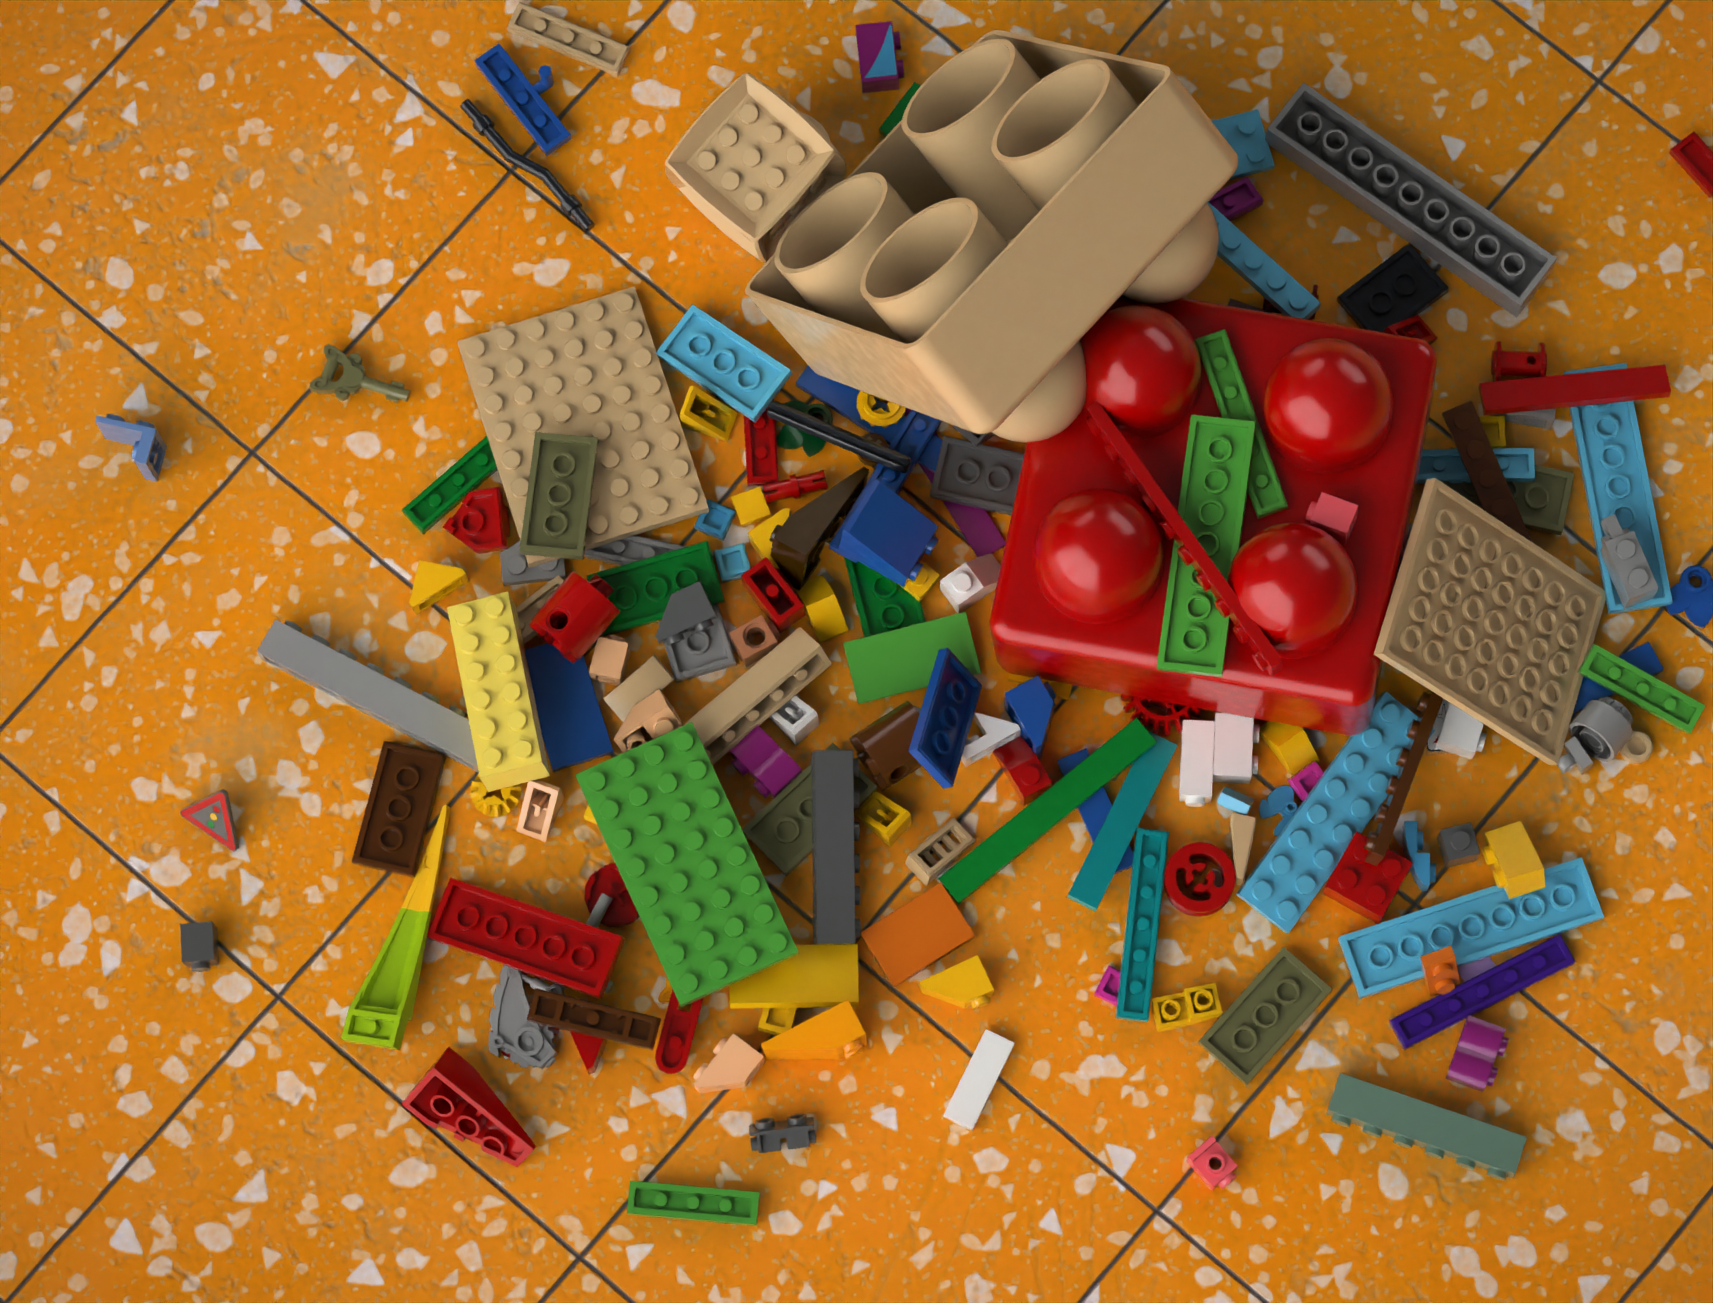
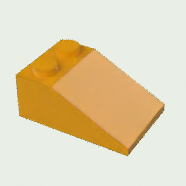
[761,999,867,1060]

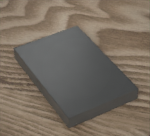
[930,436,1025,515]

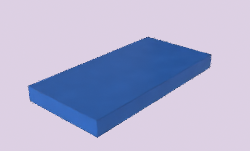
[525,643,614,772]
[909,648,982,788]

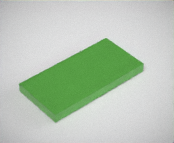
[843,612,981,704]

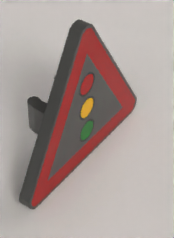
[180,789,239,852]

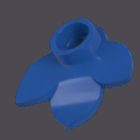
[1666,565,1713,628]

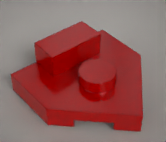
[443,486,511,554]

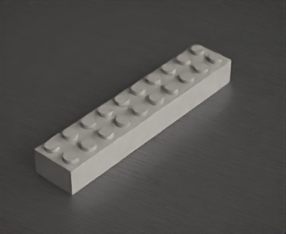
[1265,82,1557,318]

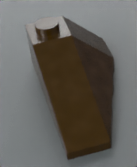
[770,467,869,591]

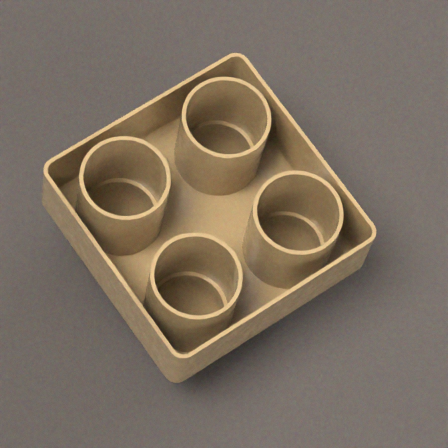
[745,30,1238,442]

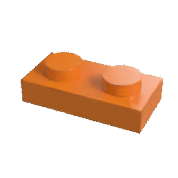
[1420,946,1460,996]

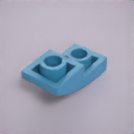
[1402,821,1436,891]

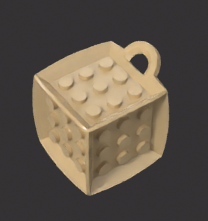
[665,73,846,263]

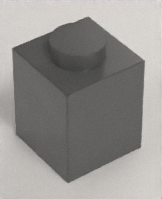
[1437,823,1480,868]
[180,921,219,972]

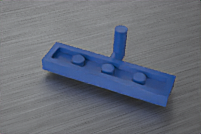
[474,43,572,156]

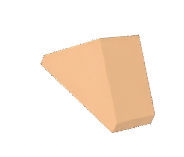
[516,779,564,842]

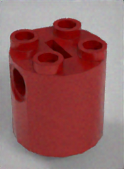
[529,571,620,664]

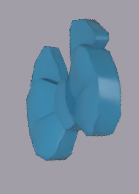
[1259,785,1299,836]

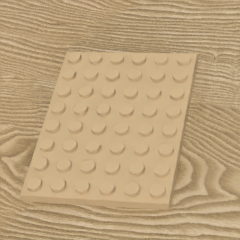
[457,286,709,568]
[1374,478,1606,765]

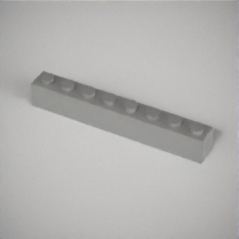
[257,619,479,772]

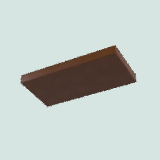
[352,741,446,878]

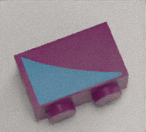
[856,21,904,93]

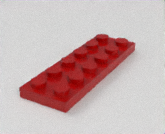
[427,877,625,999]

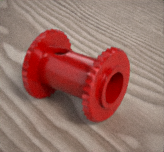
[1491,341,1547,382]

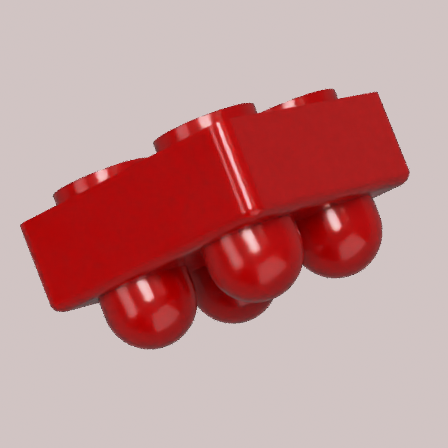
[989,295,1437,736]

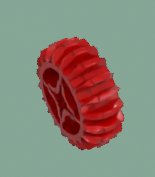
[1120,694,1201,736]

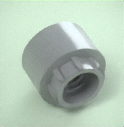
[1569,697,1633,762]

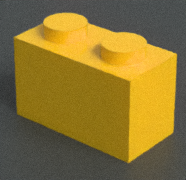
[1482,821,1546,899]

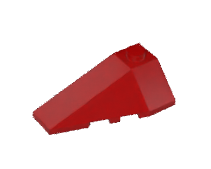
[401,1047,536,1167]

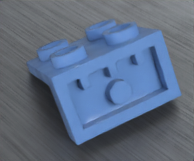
[95,414,167,482]

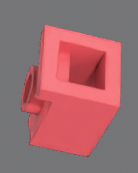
[1186,1136,1238,1191]

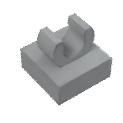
[1556,736,1593,774]

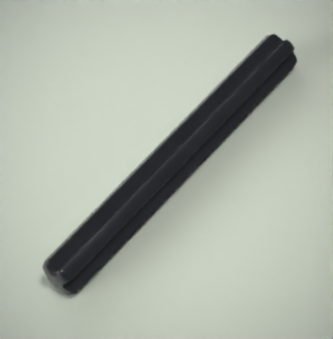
[767,401,911,473]

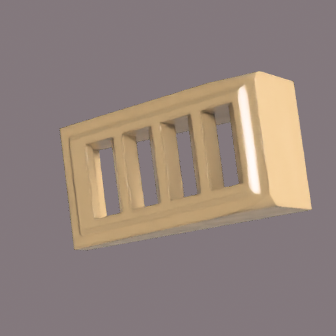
[1230,813,1257,886]
[905,817,976,885]

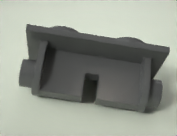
[749,1114,816,1153]

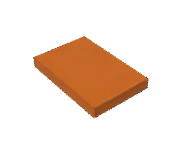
[860,882,975,988]

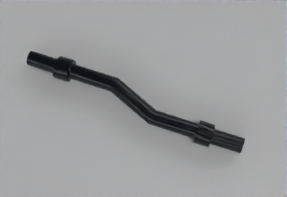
[460,99,595,232]

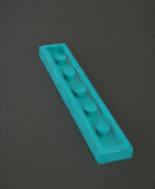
[1067,731,1178,912]
[1115,828,1169,1023]

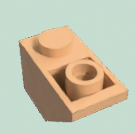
[614,689,683,753]
[693,1033,765,1093]

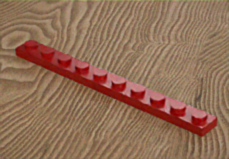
[1085,401,1283,676]

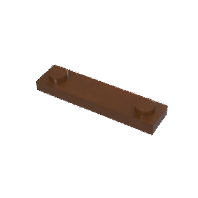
[527,988,661,1051]

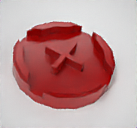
[584,863,639,927]

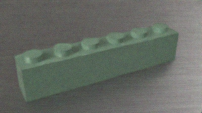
[1326,1073,1527,1180]

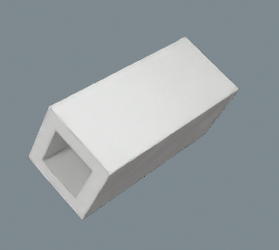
[1179,720,1215,807]

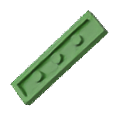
[1577,644,1705,734]
[627,1181,760,1226]

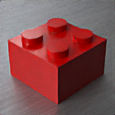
[1323,831,1413,924]

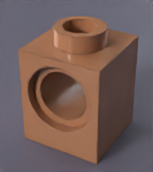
[729,615,780,667]

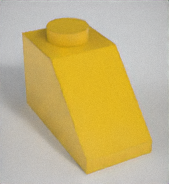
[919,955,994,1009]

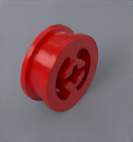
[1163,842,1236,917]

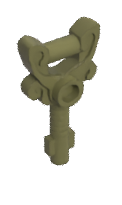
[309,344,411,403]

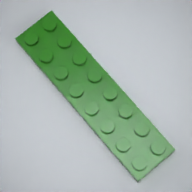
[1157,415,1256,677]

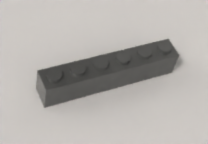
[811,750,861,945]

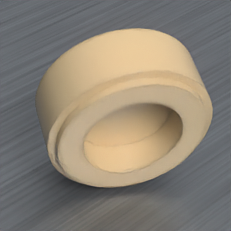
[1620,731,1653,764]

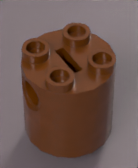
[849,701,922,791]

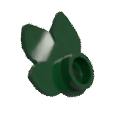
[777,400,833,457]

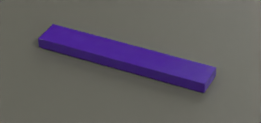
[1389,934,1576,1050]

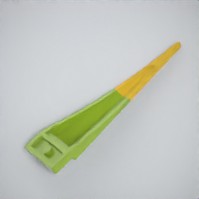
[341,805,451,1050]

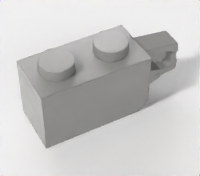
[1600,514,1659,609]

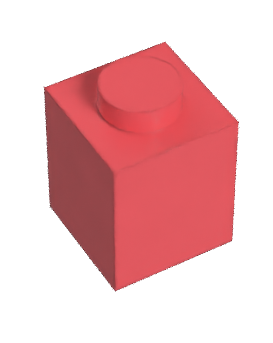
[1306,492,1359,546]

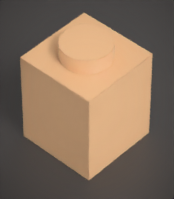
[589,635,631,686]

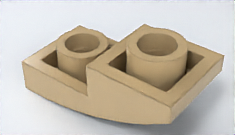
[603,655,675,722]

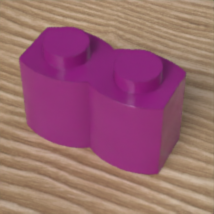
[730,725,802,799]
[1446,1015,1509,1092]

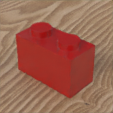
[741,557,805,633]

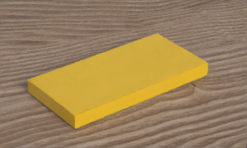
[730,944,859,1008]

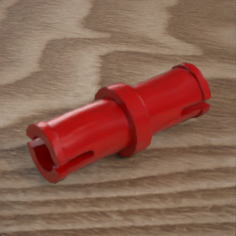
[763,470,828,504]

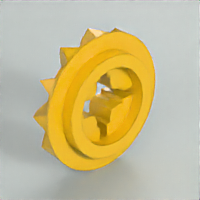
[857,391,906,429]
[470,774,521,817]

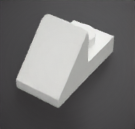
[961,713,1021,767]

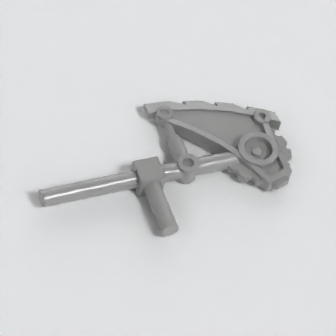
[488,893,614,1069]

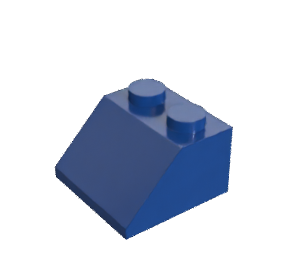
[1004,675,1056,760]

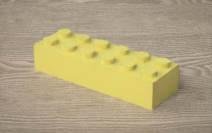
[447,591,550,792]

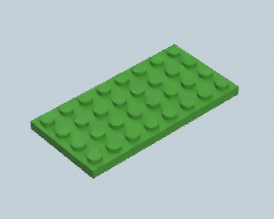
[575,722,799,1007]

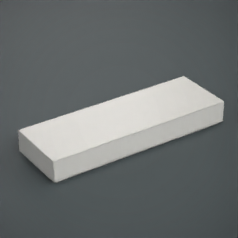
[943,1029,1015,1131]

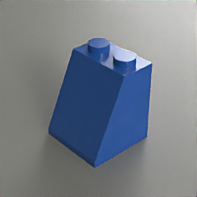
[839,478,939,587]

